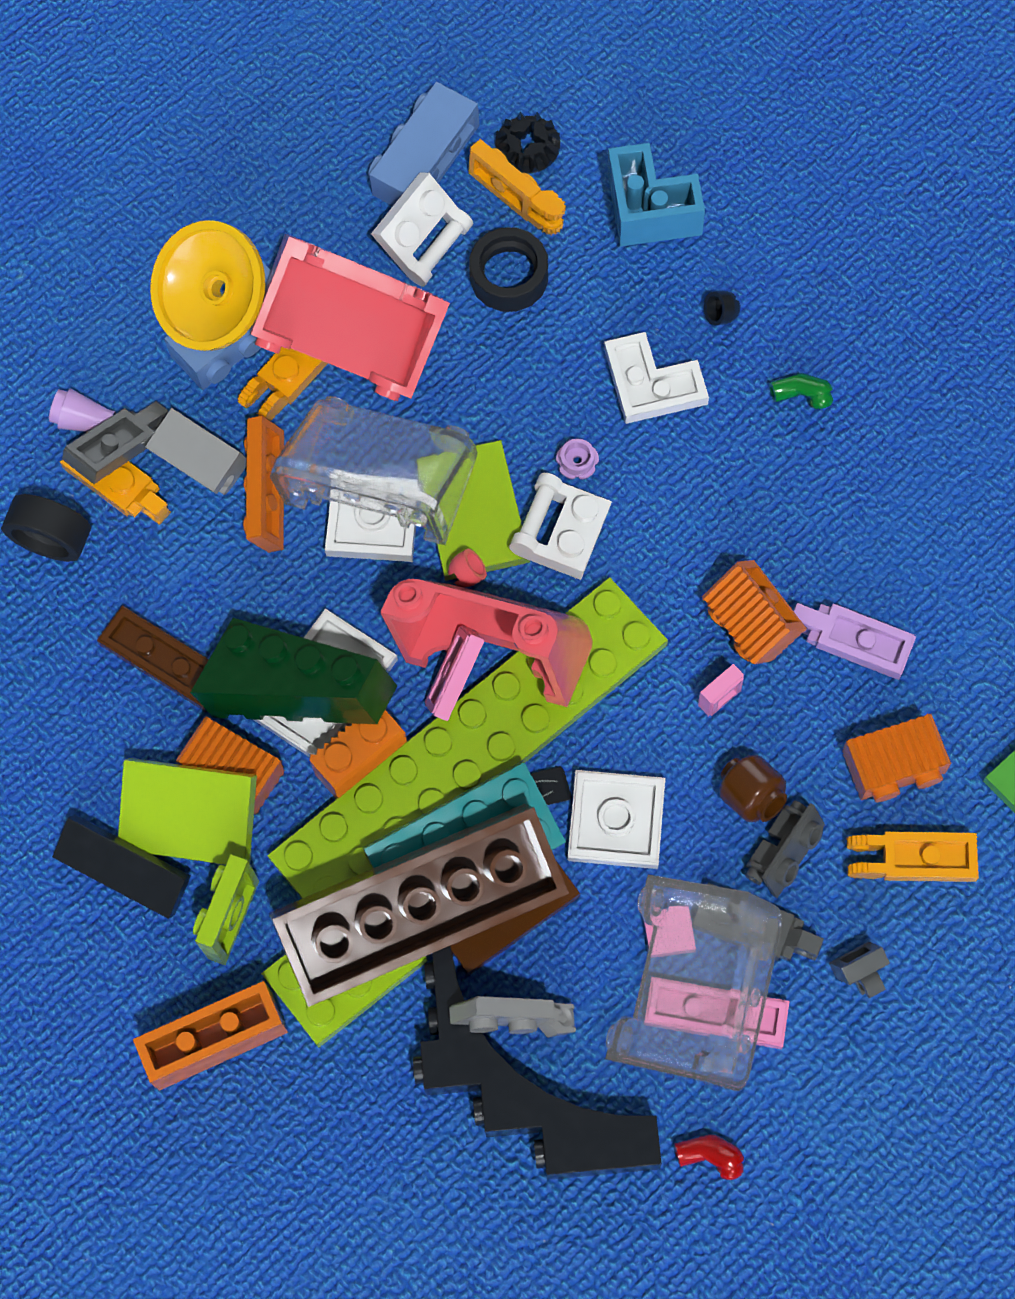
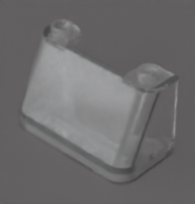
[270,396,478,545]
[605,875,782,1091]

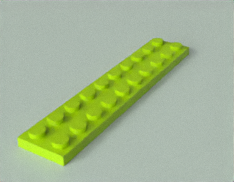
[267,577,668,899]

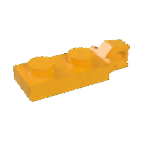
[60,431,171,525]

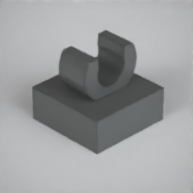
[829,942,890,998]

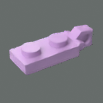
[794,603,916,680]

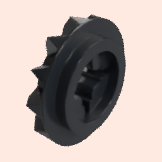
[495,112,560,173]

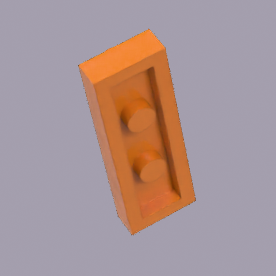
[243,415,284,553]

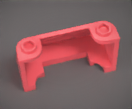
[250,234,450,401]
[380,579,593,707]

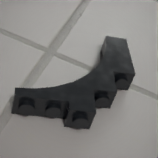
[413,946,662,1180]

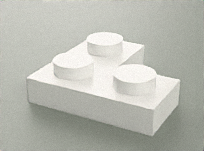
[604,332,709,424]

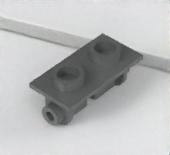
[745,801,825,898]

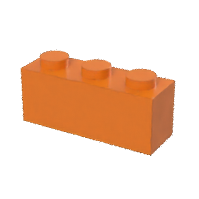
[133,981,288,1091]

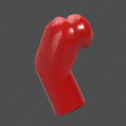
[674,1135,744,1180]

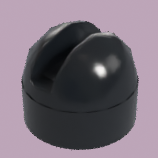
[704,291,741,326]

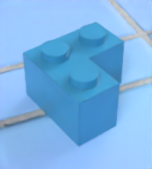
[608,143,705,247]

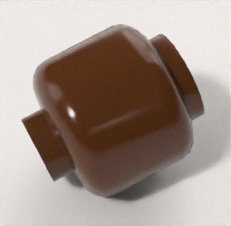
[719,755,787,822]

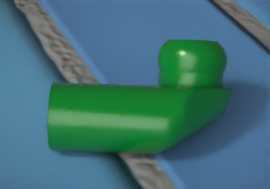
[769,373,833,409]

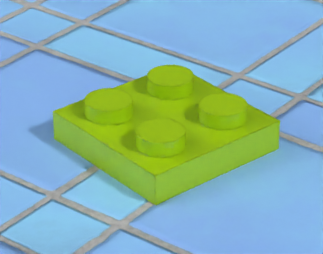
[193,854,259,965]

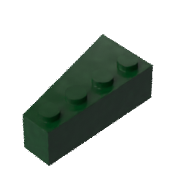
[190,618,397,724]

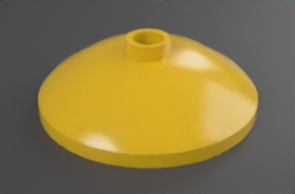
[150,220,265,351]

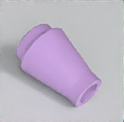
[49,388,116,432]

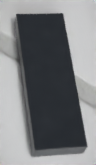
[52,814,191,919]

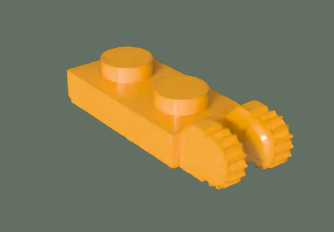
[468,139,566,236]
[237,347,328,421]
[847,832,979,882]

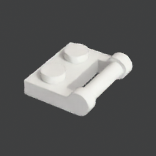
[371,172,474,287]
[509,473,612,580]

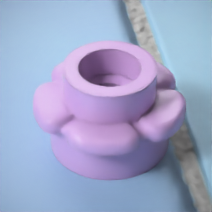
[556,439,599,479]

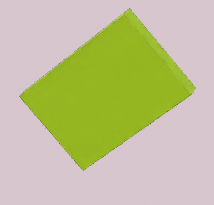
[417,440,530,581]
[118,758,257,865]

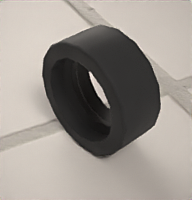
[469,227,548,312]
[1,494,91,562]

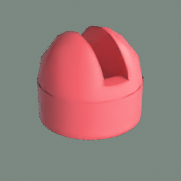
[448,548,487,588]

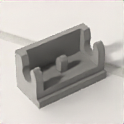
[145,408,247,495]

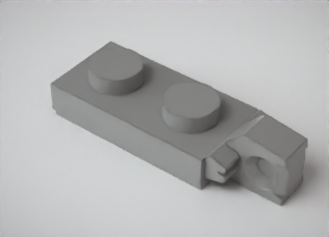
[449,996,576,1038]

